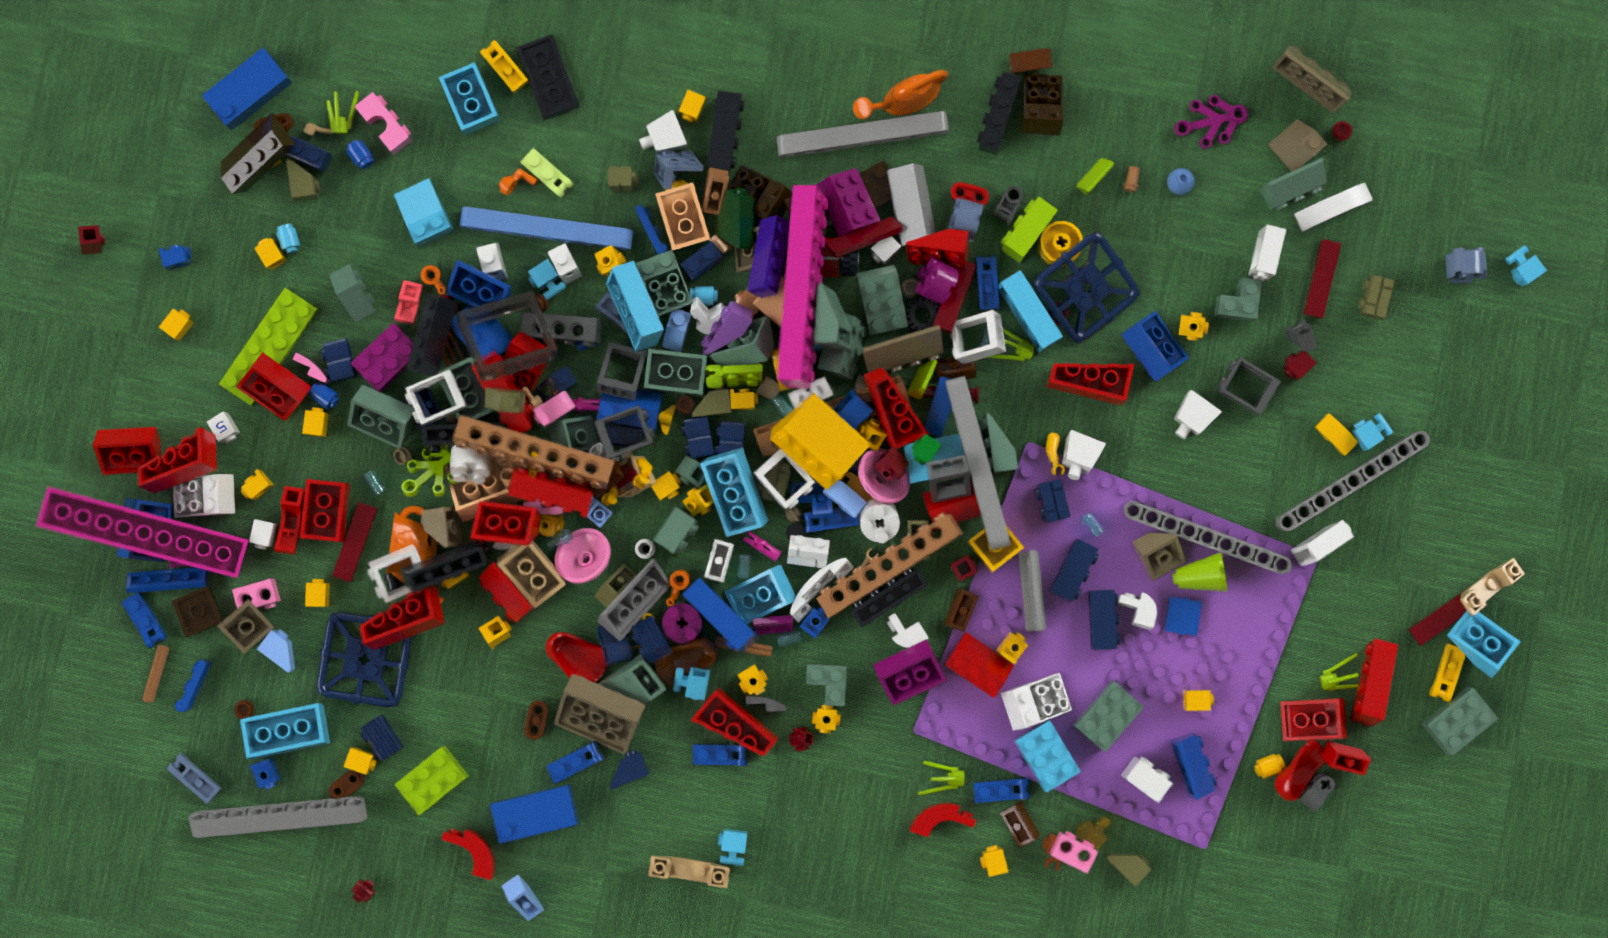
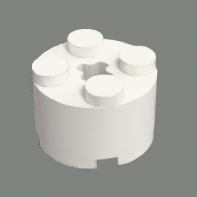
[450,445,491,484]
[859,499,900,543]

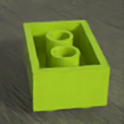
[1001,197,1058,263]
[394,746,469,815]

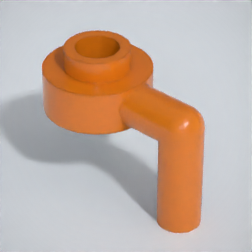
[499,169,538,196]
[421,265,447,294]
[666,569,690,606]

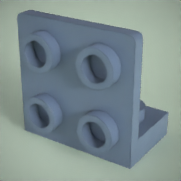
[654,150,704,189]

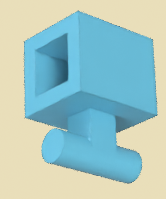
[1505,245,1547,287]
[528,259,567,300]
[1350,413,1393,451]
[673,667,710,700]
[718,829,748,866]

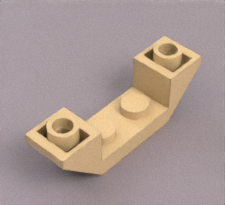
[1460,558,1525,616]
[648,856,730,888]

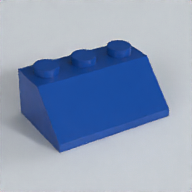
[445,260,512,319]
[451,306,514,359]
[1121,311,1189,382]
[597,389,663,432]
[117,498,173,562]
[1171,733,1216,800]

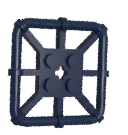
[1033,232,1140,343]
[317,612,412,707]

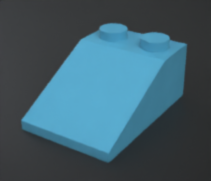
[394,178,454,247]
[725,565,796,624]
[1447,611,1520,678]

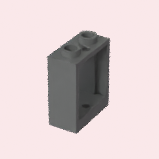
[597,342,647,401]
[1217,357,1281,416]
[594,405,656,460]
[926,455,971,503]

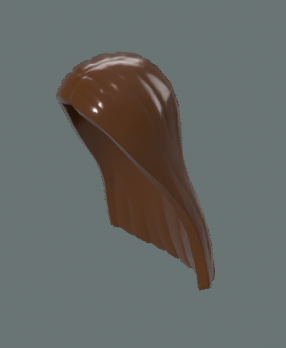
[653,636,718,689]

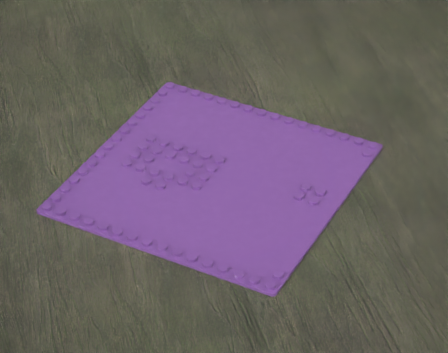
[914,442,1317,849]

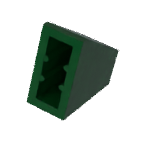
[713,187,754,249]

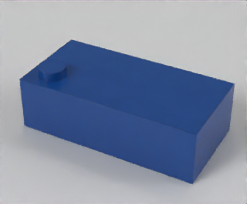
[202,48,292,130]
[682,578,759,653]
[490,784,579,843]

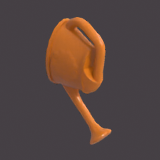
[853,70,949,119]
[386,505,444,604]

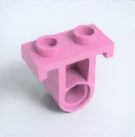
[533,390,576,426]

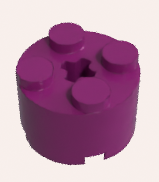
[915,257,958,304]
[662,603,703,643]

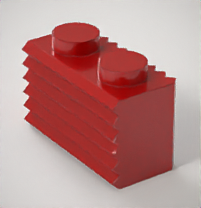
[1321,741,1371,776]

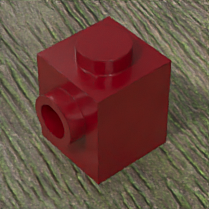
[78,225,105,255]
[1283,350,1317,381]
[873,447,909,482]
[949,555,978,582]

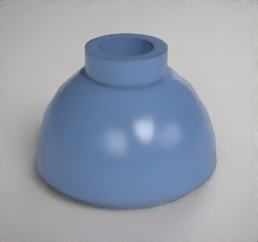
[1167,168,1195,195]

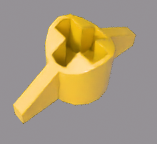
[658,405,676,436]

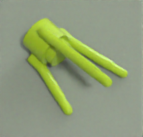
[326,91,359,134]
[986,328,1035,362]
[1319,653,1359,692]
[918,761,964,795]

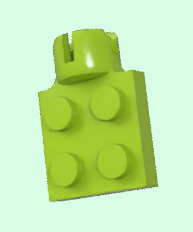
[705,364,763,388]

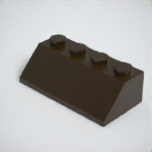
[221,113,296,194]

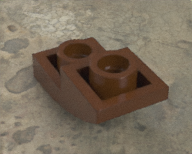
[1009,48,1053,74]

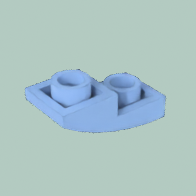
[823,480,867,518]
[587,496,612,528]

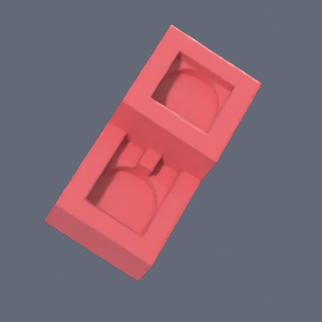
[394,280,423,325]

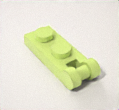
[521,148,574,198]

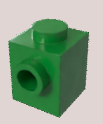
[911,434,942,466]

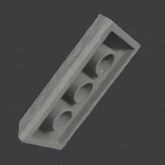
[887,163,936,247]
[597,559,671,641]

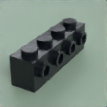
[976,71,1021,155]
[706,90,745,174]
[407,293,458,376]
[423,423,504,453]
[401,542,487,592]
[851,567,928,627]

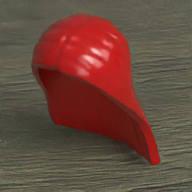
[545,632,607,683]
[1274,740,1326,801]

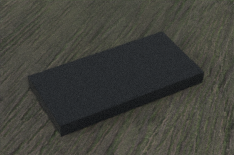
[516,34,580,120]

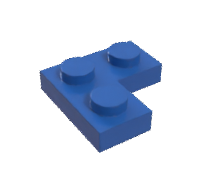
[790,481,833,519]

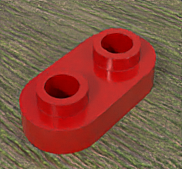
[950,182,989,207]

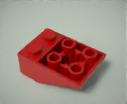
[906,229,969,270]
[503,331,554,402]

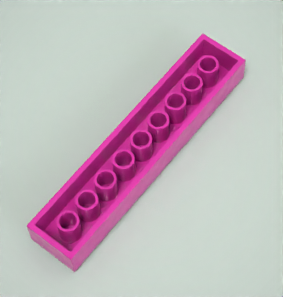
[777,185,828,389]
[36,487,248,578]

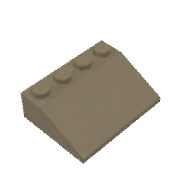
[1271,45,1352,114]
[861,325,943,373]
[554,674,645,755]

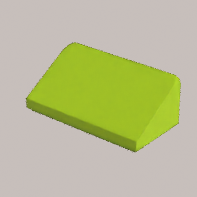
[1076,158,1114,195]
[907,359,937,400]

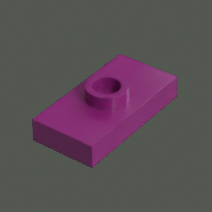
[753,615,794,635]

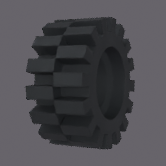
[905,297,939,332]

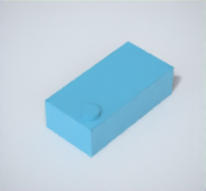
[606,261,664,352]
[998,270,1063,353]
[902,431,982,484]
[700,447,769,537]
[240,703,330,760]

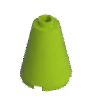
[1172,553,1228,592]

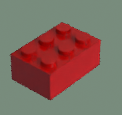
[300,479,350,542]

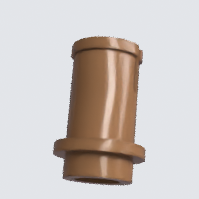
[1123,166,1140,192]

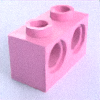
[232,579,281,609]
[1050,831,1098,873]

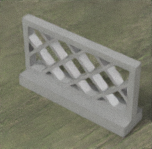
[1018,550,1046,631]

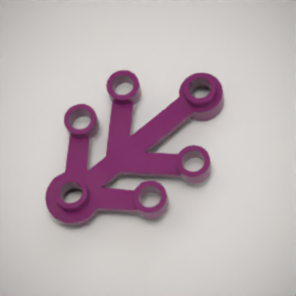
[1174,95,1248,149]

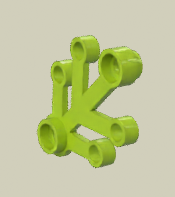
[402,448,458,497]

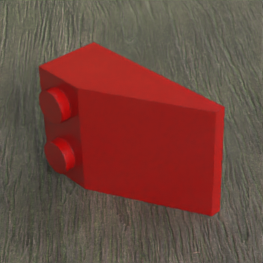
[1280,698,1348,741]

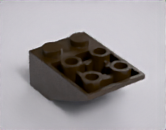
[1021,73,1063,135]
[726,165,792,221]

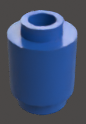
[346,140,374,170]
[309,382,339,409]

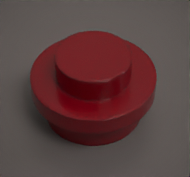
[1332,121,1352,141]

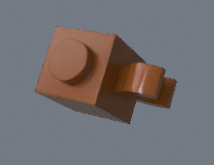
[1042,832,1070,871]

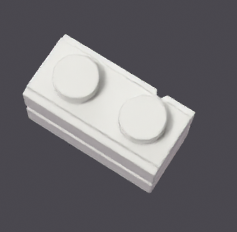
[787,535,830,568]
[704,539,734,582]

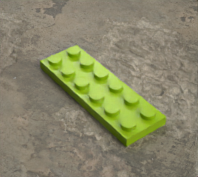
[219,288,318,406]

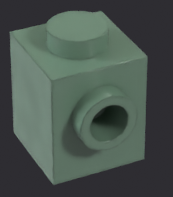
[675,456,705,488]

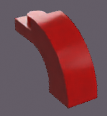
[274,486,305,555]
[909,802,976,838]
[441,828,495,880]

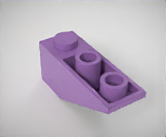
[702,301,753,355]

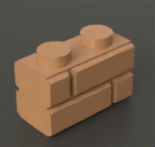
[701,168,729,215]

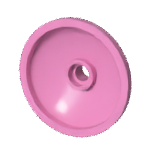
[858,448,910,504]
[555,528,611,584]

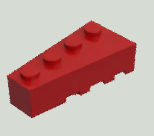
[472,350,535,433]
[1046,363,1134,406]
[864,367,929,449]
[138,427,217,494]
[508,466,593,517]
[360,585,445,650]
[1349,638,1398,727]
[691,687,779,756]

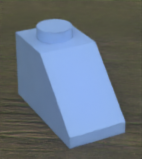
[662,309,693,352]
[257,629,295,673]
[502,875,544,921]

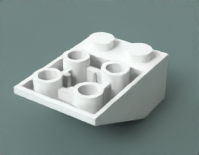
[173,474,235,518]
[1001,673,1072,730]

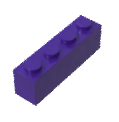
[747,215,790,298]

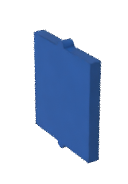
[1164,597,1202,636]

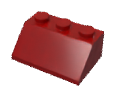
[236,352,311,421]
[93,427,161,475]
[922,478,981,531]
[470,501,542,546]
[479,562,537,623]
[944,632,1014,698]

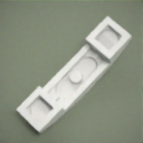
[1294,183,1373,232]
[790,558,854,623]

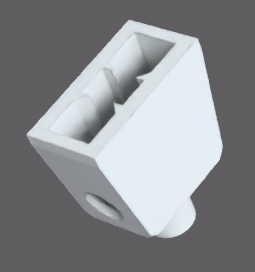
[639,110,688,153]
[477,243,508,280]
[548,243,583,285]
[1174,390,1222,440]
[1062,430,1106,480]

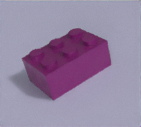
[816,168,881,237]
[351,323,413,393]
[873,639,947,706]

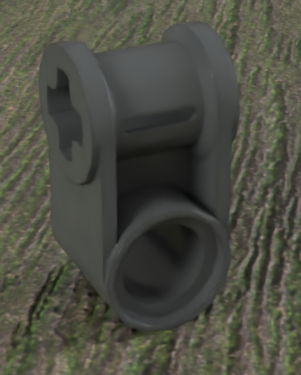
[992,186,1023,225]
[1285,319,1318,351]
[1298,773,1335,812]

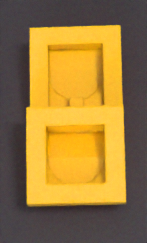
[1315,413,1358,456]

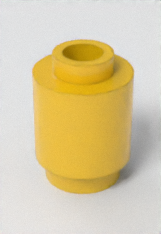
[1254,754,1285,779]

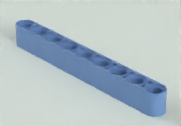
[459,207,633,251]

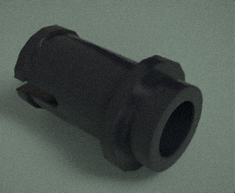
[384,573,400,592]

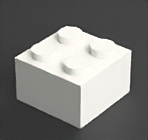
[1121,756,1173,803]

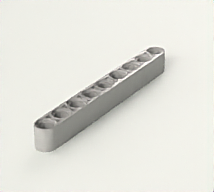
[776,111,949,158]
[945,376,1010,551]
[1275,431,1430,531]
[1123,500,1292,574]
[188,796,367,838]

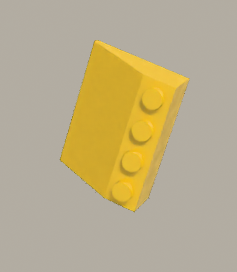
[770,392,870,490]

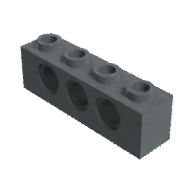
[521,312,603,347]

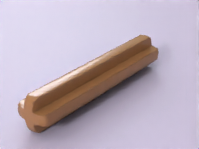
[715,636,773,657]
[142,645,169,703]

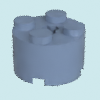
[948,198,983,242]
[1445,247,1488,284]

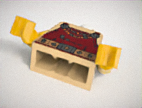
[601,452,656,506]

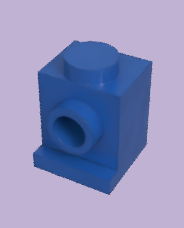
[159,245,192,270]
[800,607,829,638]
[250,758,281,790]

